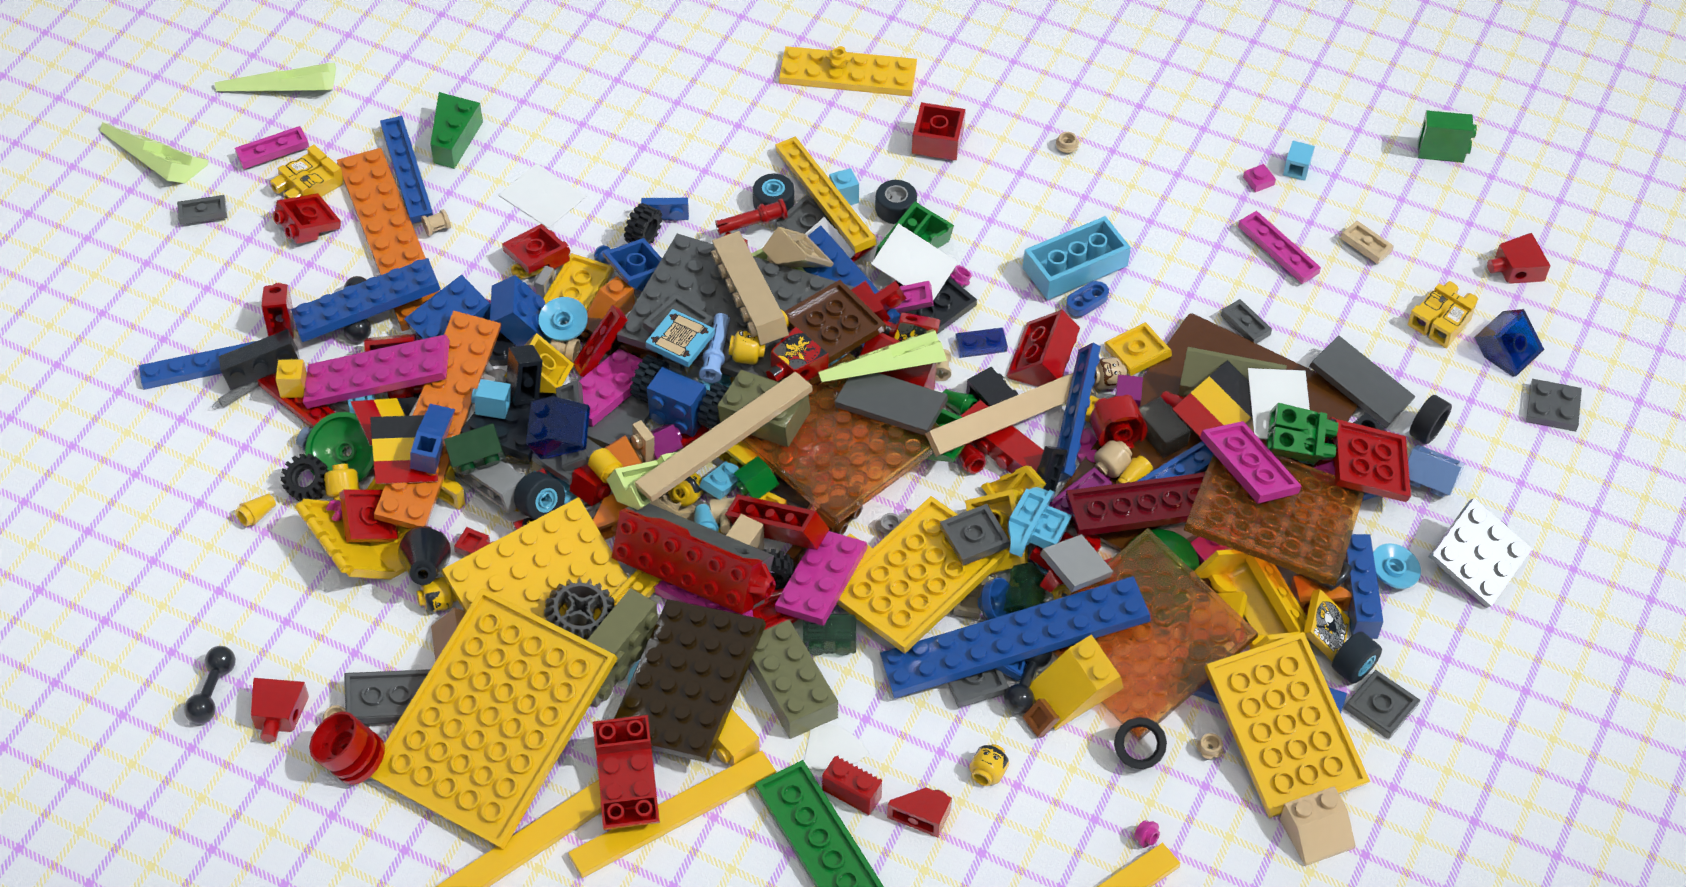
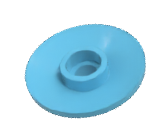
[539,297,588,341]
[1373,543,1421,589]

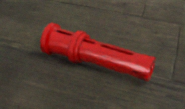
[715,198,788,235]

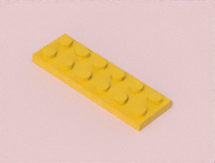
[779,46,917,97]

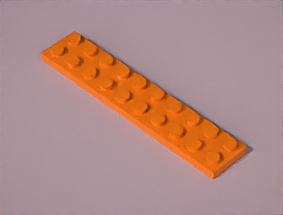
[337,148,439,331]
[374,310,501,529]

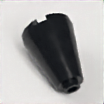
[398,526,451,585]

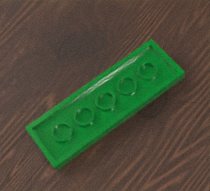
[755,760,884,887]

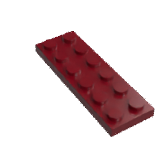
[1065,471,1230,536]

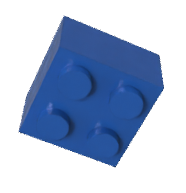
[490,275,545,346]

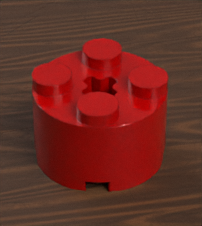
[1090,395,1147,450]

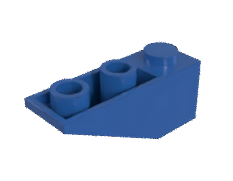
[410,404,455,474]

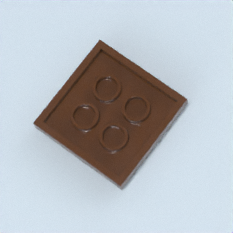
[784,280,886,364]

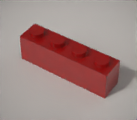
[961,400,1044,474]
[725,494,829,550]

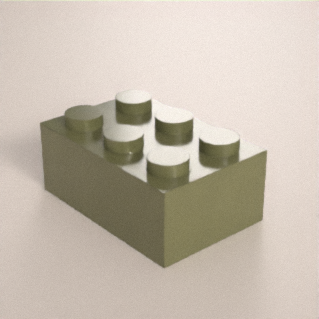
[718,370,811,447]

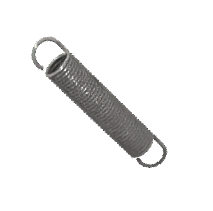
[212,380,259,409]

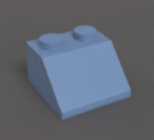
[1408,445,1465,497]

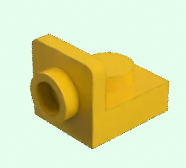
[438,465,466,510]

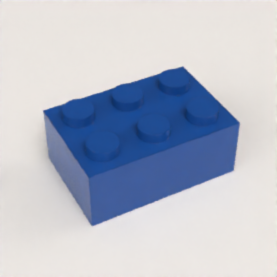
[404,274,491,340]

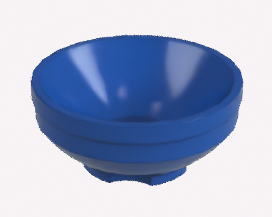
[978,578,1016,620]

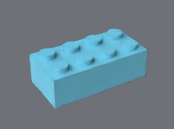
[1023,216,1131,300]

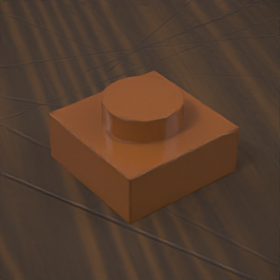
[1022,698,1060,737]

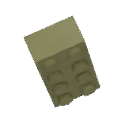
[587,588,658,708]
[748,619,838,739]

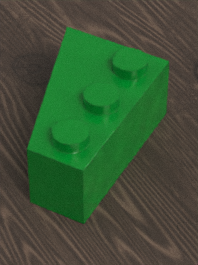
[430,92,483,169]
[874,202,954,259]

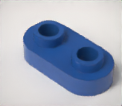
[1066,281,1109,316]

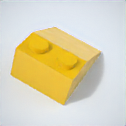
[965,489,1028,574]
[1029,635,1124,731]

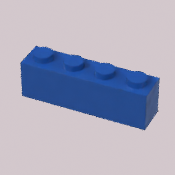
[1339,534,1384,639]

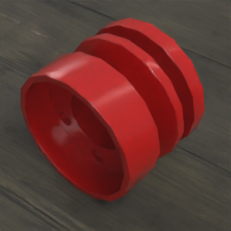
[309,711,385,785]

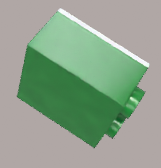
[1418,109,1477,163]

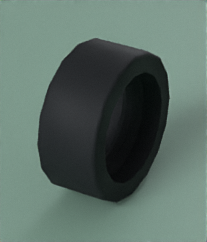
[1409,395,1452,444]
[1114,717,1167,770]

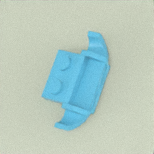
[1008,487,1072,557]

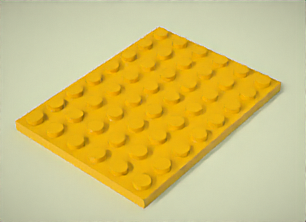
[370,588,618,850]

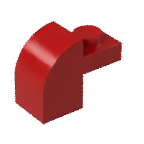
[851,280,907,321]

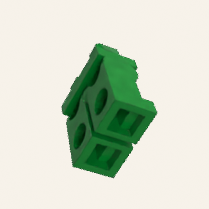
[1266,402,1339,464]

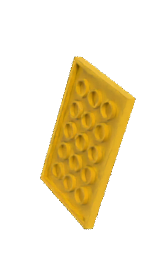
[836,496,1009,654]
[441,497,628,620]
[1204,632,1370,818]

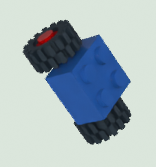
[630,355,729,437]

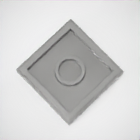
[1040,534,1113,592]

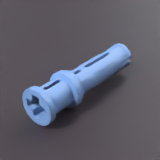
[699,313,730,383]

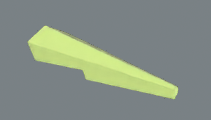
[214,63,336,91]
[100,122,209,183]
[818,329,947,382]
[606,451,679,510]

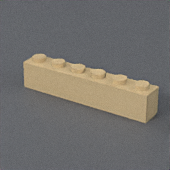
[711,231,789,345]

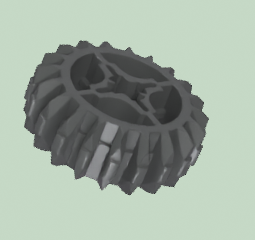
[544,577,615,640]

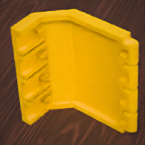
[295,478,411,580]

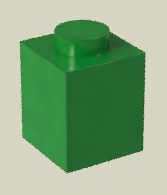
[734,456,779,499]

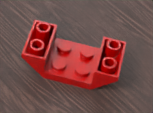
[593,715,660,830]

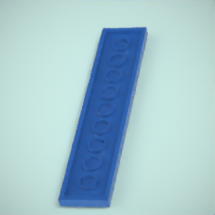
[880,576,1151,699]

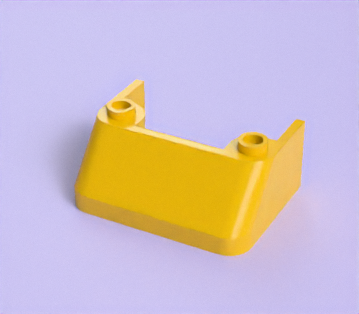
[1190,548,1307,650]

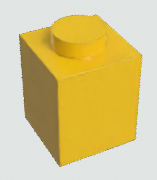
[276,359,307,398]

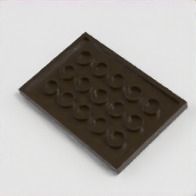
[614,599,766,763]

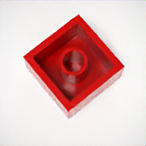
[912,102,966,161]

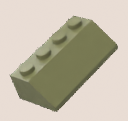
[1178,347,1287,397]

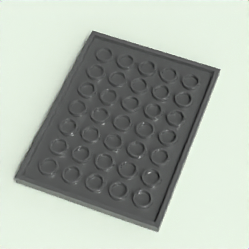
[617,233,855,383]

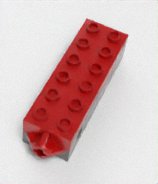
[611,503,776,614]

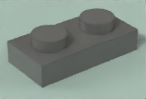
[177,195,228,225]
[1221,299,1272,344]

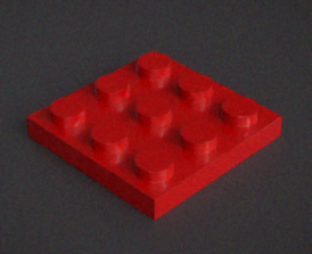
[1333,419,1411,502]

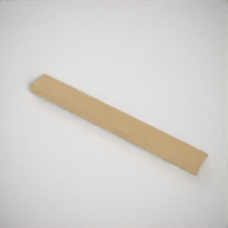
[635,372,812,502]
[925,373,1093,457]

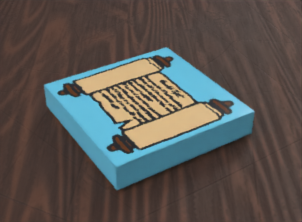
[645,309,715,367]

